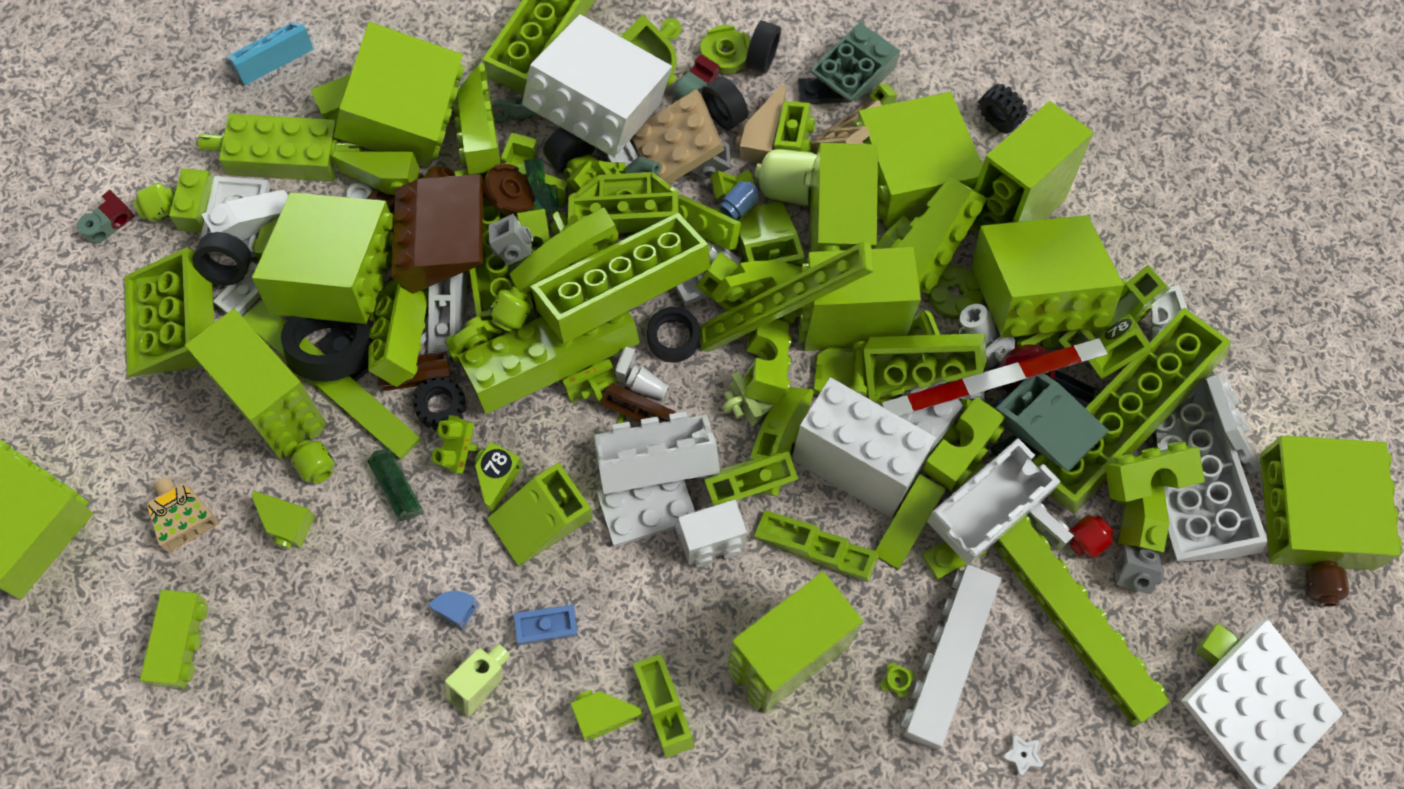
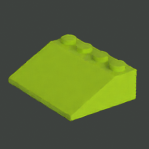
[124,248,214,377]

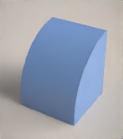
[428,591,479,630]

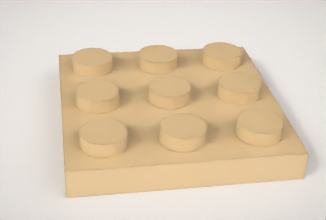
[633,89,724,184]

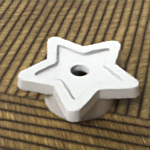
[1003,735,1043,776]

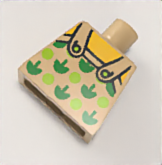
[147,477,220,553]

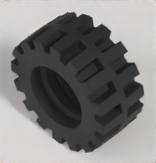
[978,84,1028,134]
[412,376,466,430]

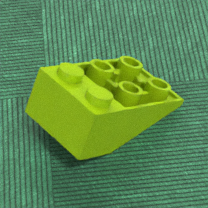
[736,201,805,267]
[487,462,593,567]

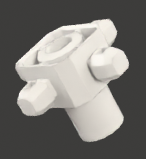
[958,304,1015,368]

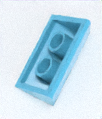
[226,21,314,85]

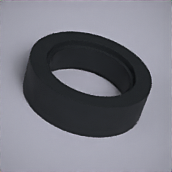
[281,316,371,382]

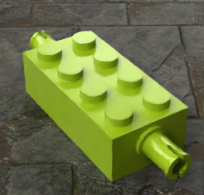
[198,113,363,182]

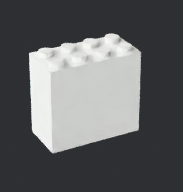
[522,14,672,158]
[792,377,937,518]

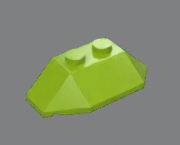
[568,172,679,233]

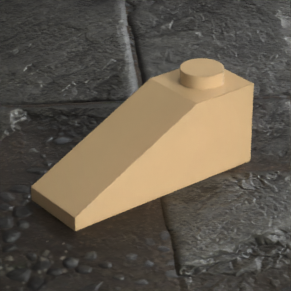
[736,85,786,164]

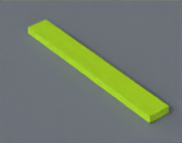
[700,241,874,352]
[243,300,421,460]

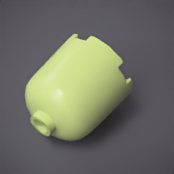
[755,149,817,206]

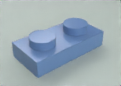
[514,604,578,646]

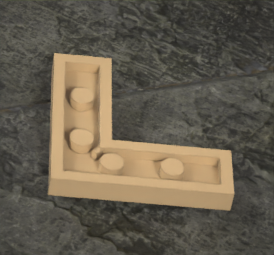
[811,100,882,152]

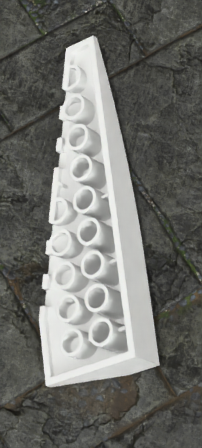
[1152,285,1268,562]

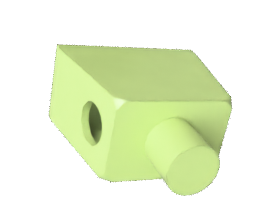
[445,644,510,718]

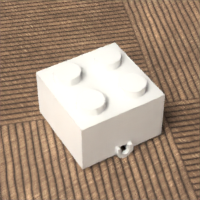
[674,500,747,567]

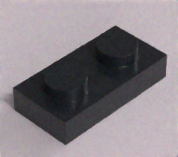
[798,78,850,104]

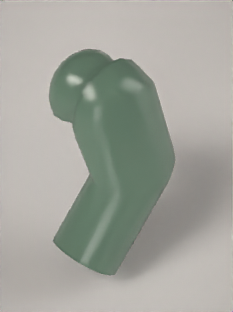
[625,157,661,175]

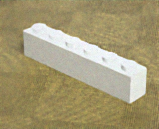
[901,565,1001,751]

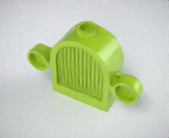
[620,14,682,89]

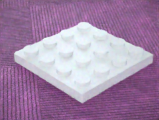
[1181,619,1343,789]

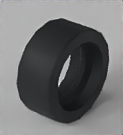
[745,20,781,73]
[701,77,748,130]
[543,127,596,172]
[192,232,252,286]
[647,307,700,363]

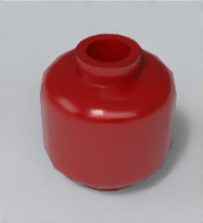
[1069,515,1114,559]

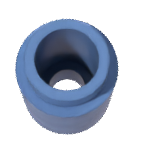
[719,181,759,220]

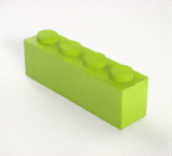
[453,64,501,175]
[891,177,988,294]
[368,279,429,387]
[864,333,987,401]

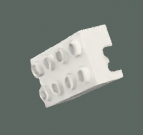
[593,411,720,494]
[927,438,1061,566]

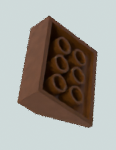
[391,174,483,294]

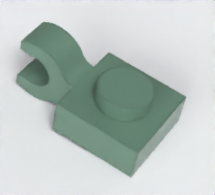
[492,97,539,122]

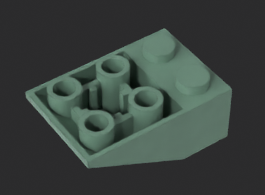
[810,22,900,102]
[996,373,1108,472]

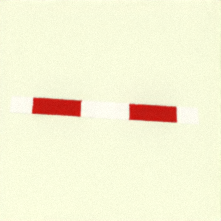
[882,338,1108,416]

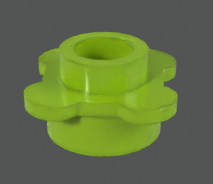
[880,663,915,698]

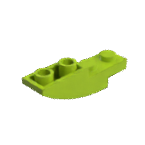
[712,261,802,303]
[750,387,814,497]

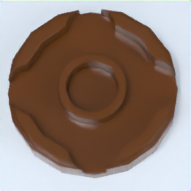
[482,163,537,217]

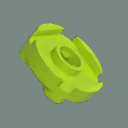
[700,25,751,74]
[927,264,983,319]
[445,317,503,363]

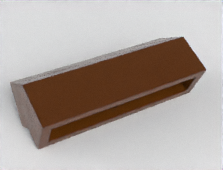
[377,351,452,392]
[601,383,676,423]

